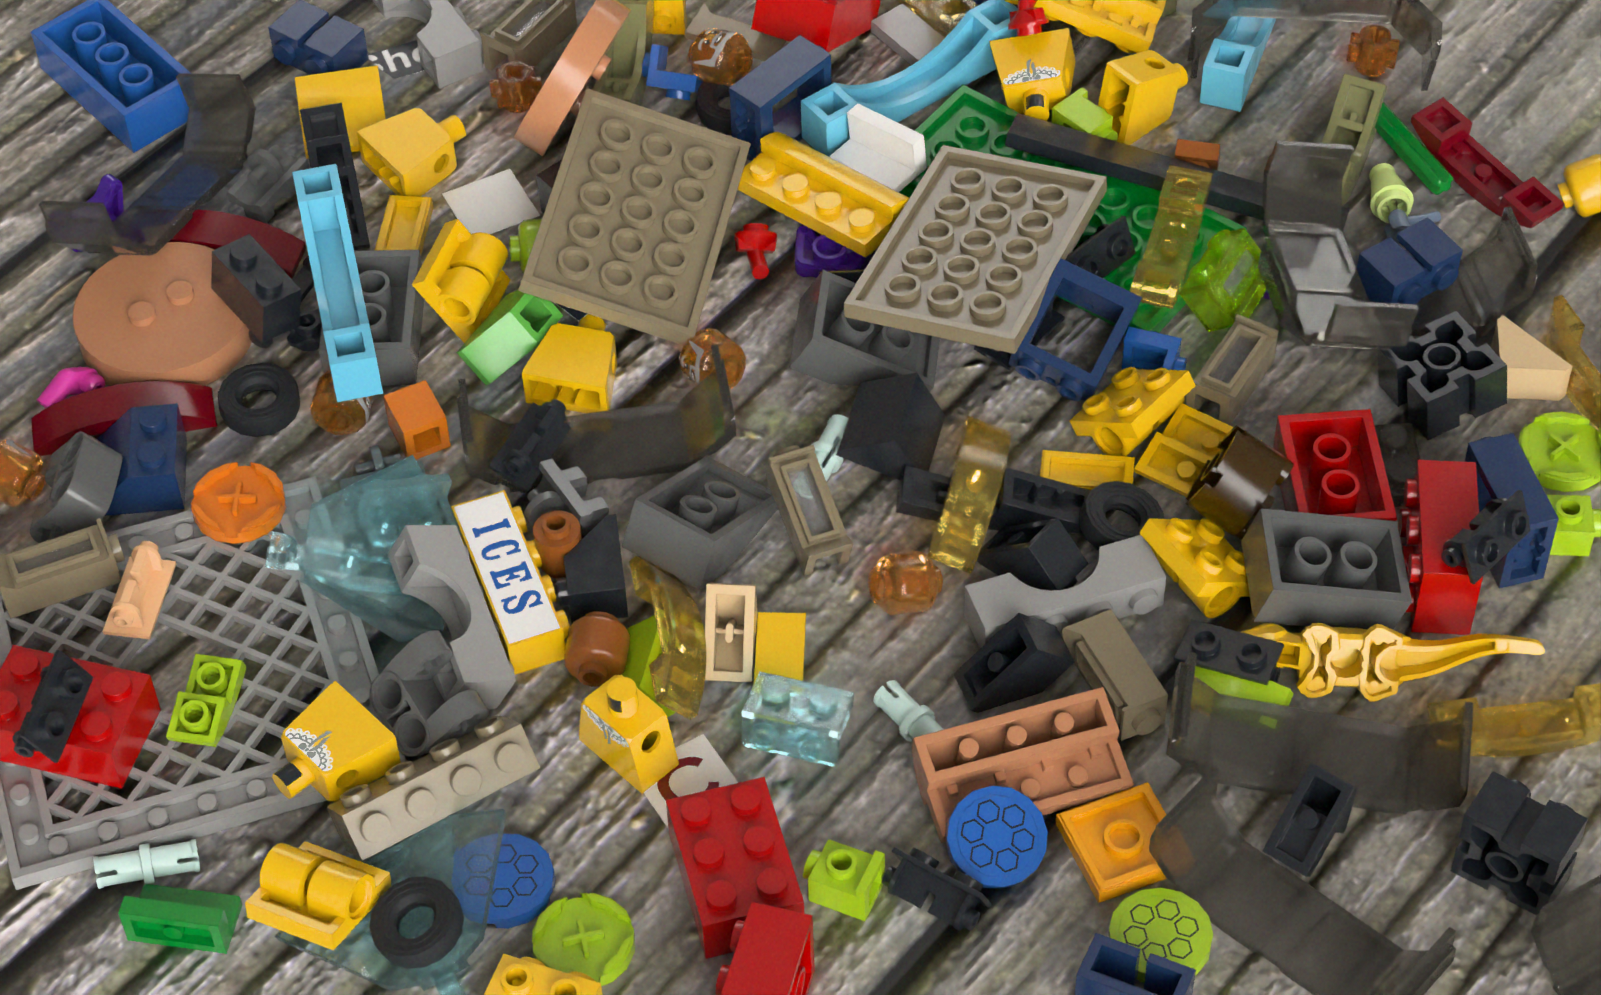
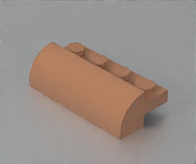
[912,687,1134,843]

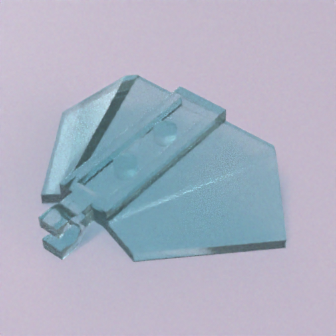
[265,455,450,642]
[275,809,507,995]

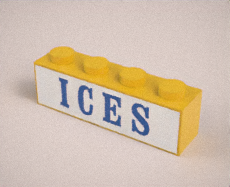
[451,490,570,675]

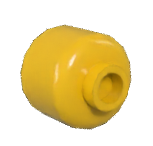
[1557,154,1601,217]

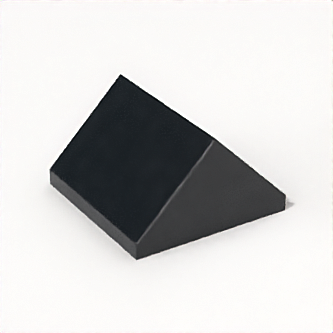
[836,373,945,480]

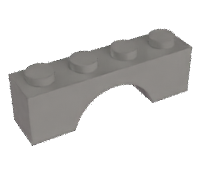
[372,0,483,89]
[387,525,516,709]
[964,535,1166,648]

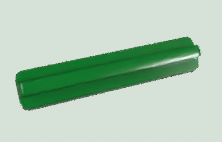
[1375,102,1453,195]

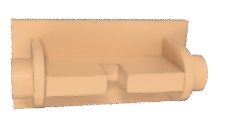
[102,541,176,639]

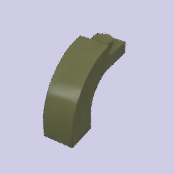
[592,0,654,106]
[1297,73,1387,206]

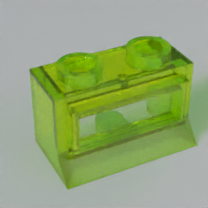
[1179,228,1282,332]

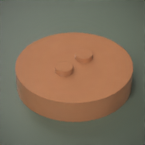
[513,0,631,156]
[73,242,252,386]

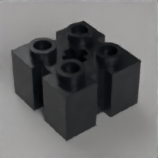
[1377,311,1507,440]
[1451,771,1588,919]

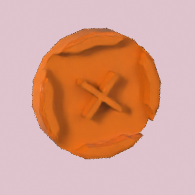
[191,462,286,544]

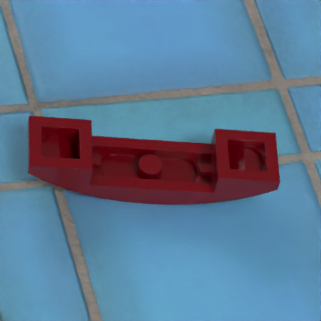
[1411,97,1564,228]
[127,209,306,279]
[31,381,217,457]

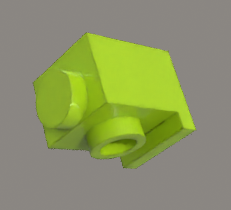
[1051,87,1118,141]
[1533,488,1601,556]
[803,839,885,921]

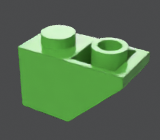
[456,289,563,385]

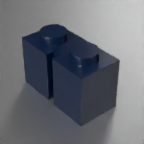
[268,0,369,75]
[1353,217,1463,317]
[1075,933,1196,995]

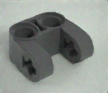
[30,431,123,543]
[370,630,489,756]

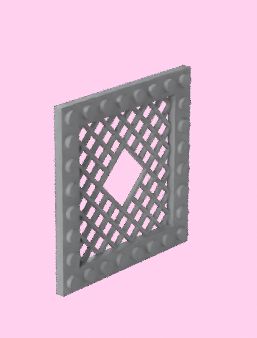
[0,476,407,890]

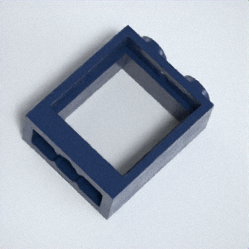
[729,35,832,161]
[1009,258,1142,401]
[1464,433,1559,588]

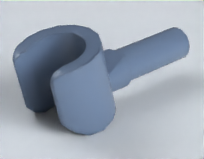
[1384,209,1441,244]

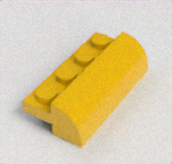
[1005,0,1166,53]
[737,132,909,258]

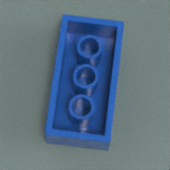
[31,0,203,153]

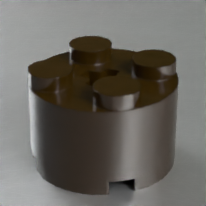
[1185,425,1294,539]

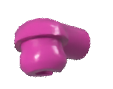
[36,367,105,408]

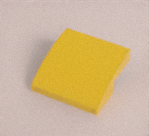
[295,65,386,159]
[1134,403,1262,497]

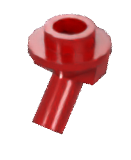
[1007,0,1049,36]
[734,223,777,279]

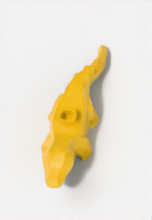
[1242,623,1545,702]

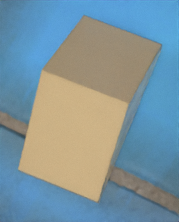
[1491,315,1572,401]
[703,583,758,682]

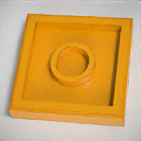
[1056,782,1192,903]

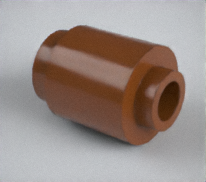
[533,510,582,579]

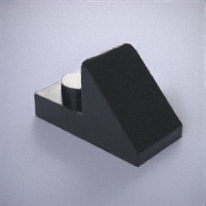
[1262,762,1358,877]

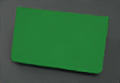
[118,884,242,954]

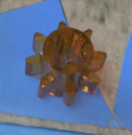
[1346,24,1400,77]
[489,61,542,113]

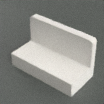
[830,104,927,192]

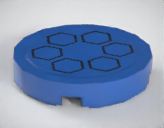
[945,786,1048,889]
[452,833,555,929]

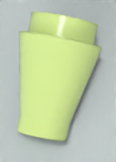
[1369,163,1414,223]

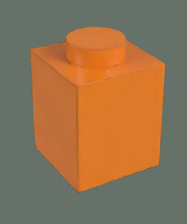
[383,380,451,462]

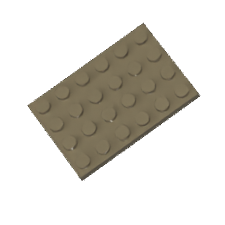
[518,88,751,347]
[844,145,1107,354]

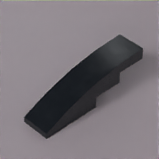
[300,102,370,250]
[896,465,1091,533]

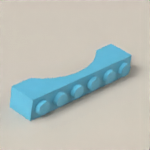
[801,0,1018,157]
[1200,0,1283,112]
[292,164,383,402]

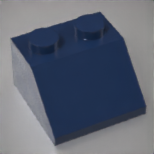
[96,403,187,516]

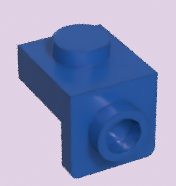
[642,44,705,101]
[1122,327,1187,370]

